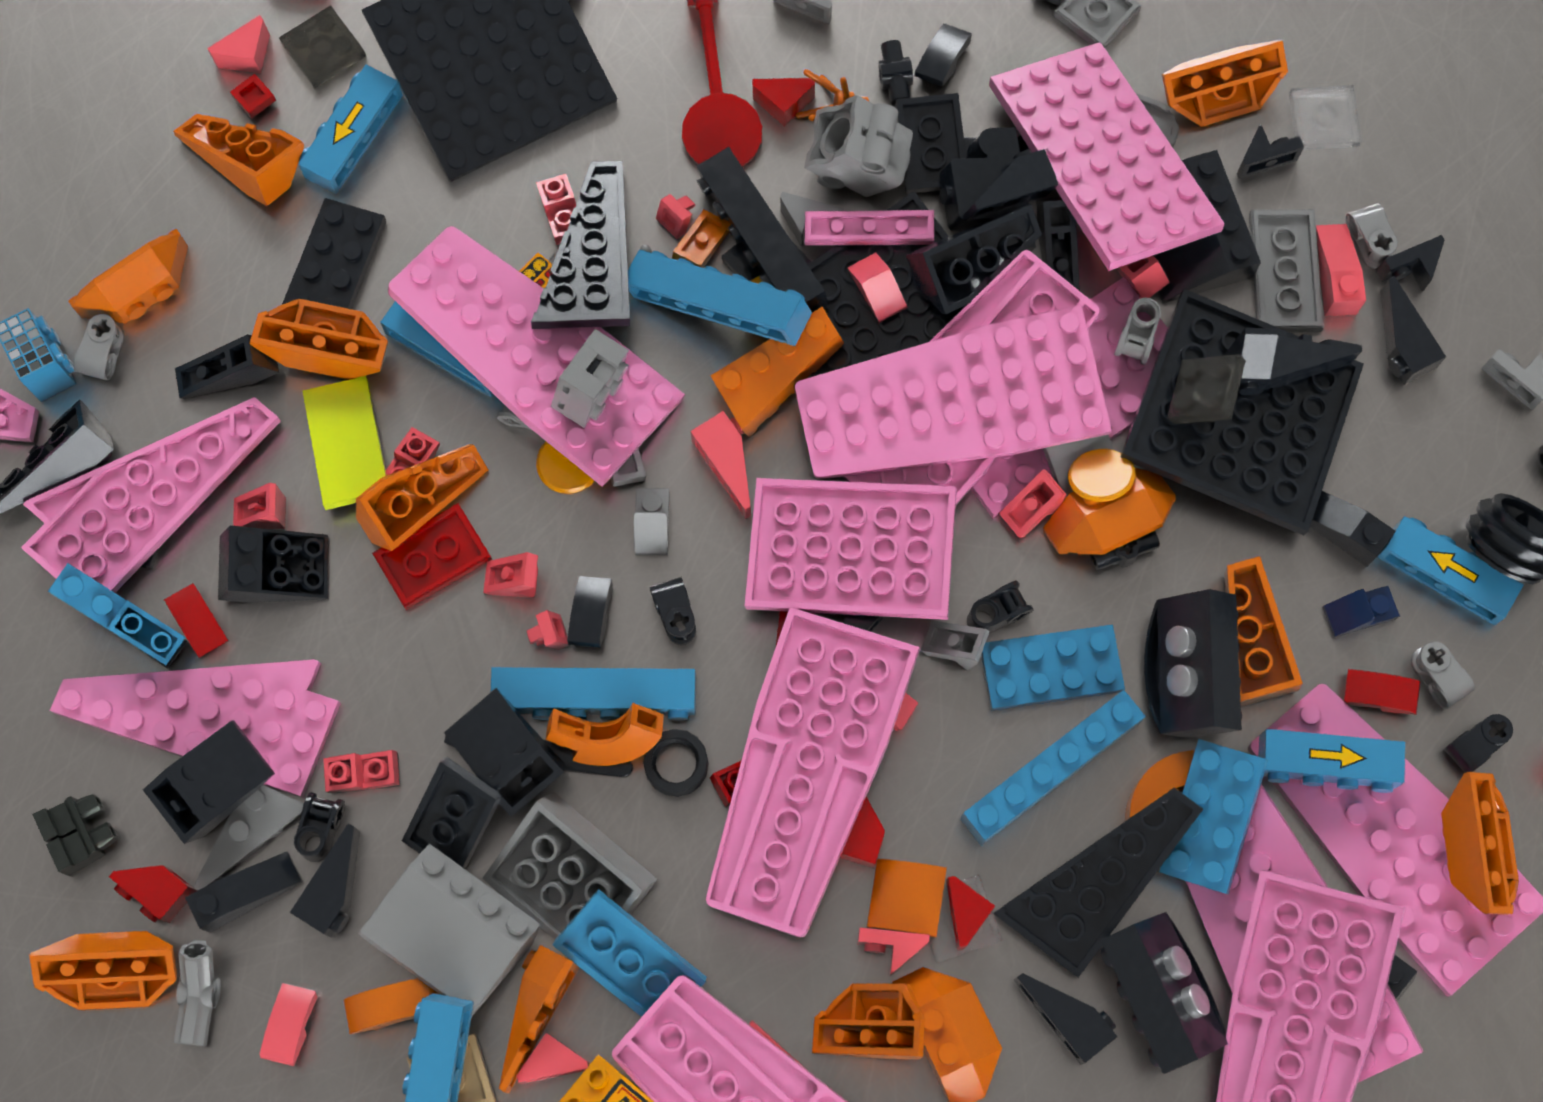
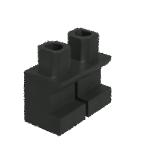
[32,794,118,876]

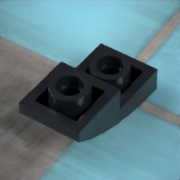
[914,23,972,87]
[567,576,613,648]

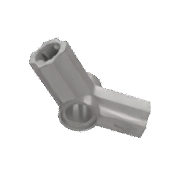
[174,940,221,1046]

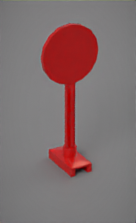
[682,0,762,167]

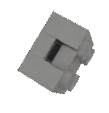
[551,329,629,428]

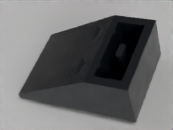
[218,526,328,603]
[444,688,564,817]
[143,720,275,844]

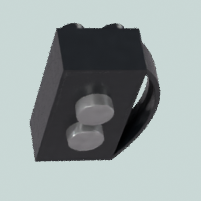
[1144,589,1242,738]
[1100,912,1228,1074]

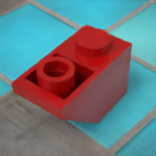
[840,796,885,869]
[109,865,197,923]

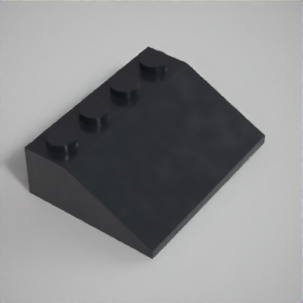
[1153,150,1261,303]

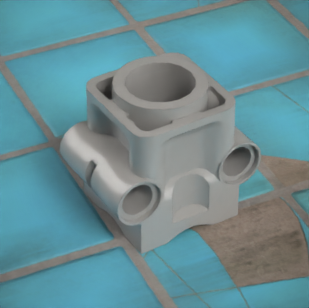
[804,95,913,197]

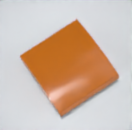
[866,858,947,938]

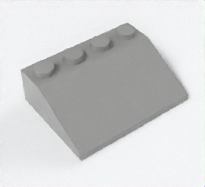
[482,792,657,940]
[359,844,541,1017]

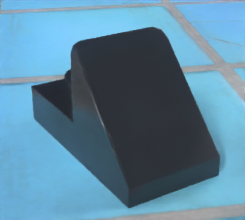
[1237,124,1304,179]
[1376,235,1445,291]

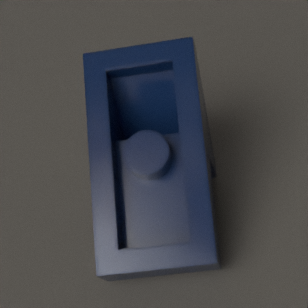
[1322,585,1400,638]

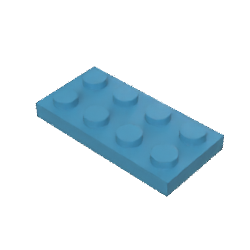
[981,624,1125,711]
[1159,739,1268,894]
[553,889,707,1017]

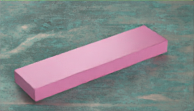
[805,210,934,246]

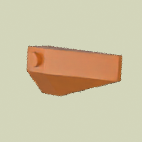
[356,444,489,551]

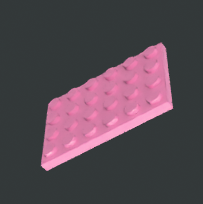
[745,478,957,620]

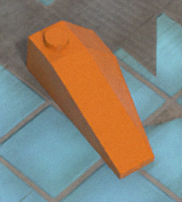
[174,114,304,206]
[499,945,580,1093]

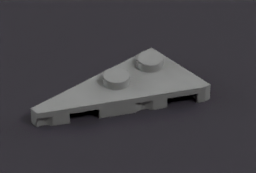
[192,785,304,890]

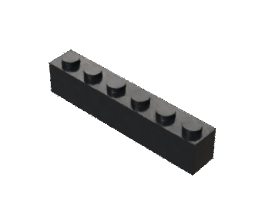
[696,147,829,313]

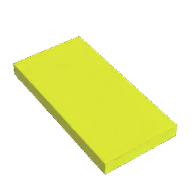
[302,376,387,510]

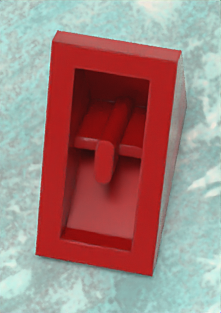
[752,78,815,127]
[946,876,995,951]

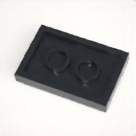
[895,93,966,194]
[402,757,503,869]

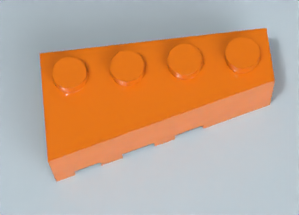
[710,307,844,438]
[1224,556,1303,707]

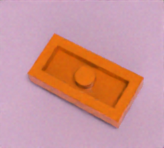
[672,209,731,268]

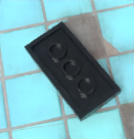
[282,198,386,309]

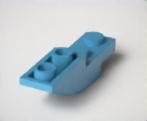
[48,563,185,665]

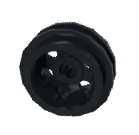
[1465,493,1543,585]

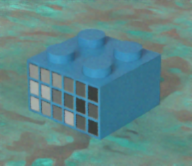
[0,308,76,402]

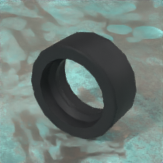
[643,729,709,797]

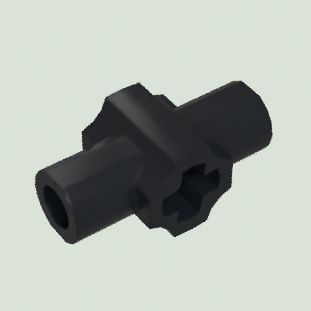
[878,40,914,106]
[1090,531,1160,570]

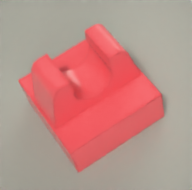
[655,194,695,239]
[526,610,570,650]

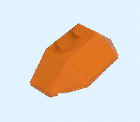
[1162,40,1288,127]
[68,229,188,324]
[250,299,388,380]
[1043,468,1176,555]
[1441,772,1519,915]
[29,931,177,1010]
[891,967,1002,1102]
[812,983,925,1060]

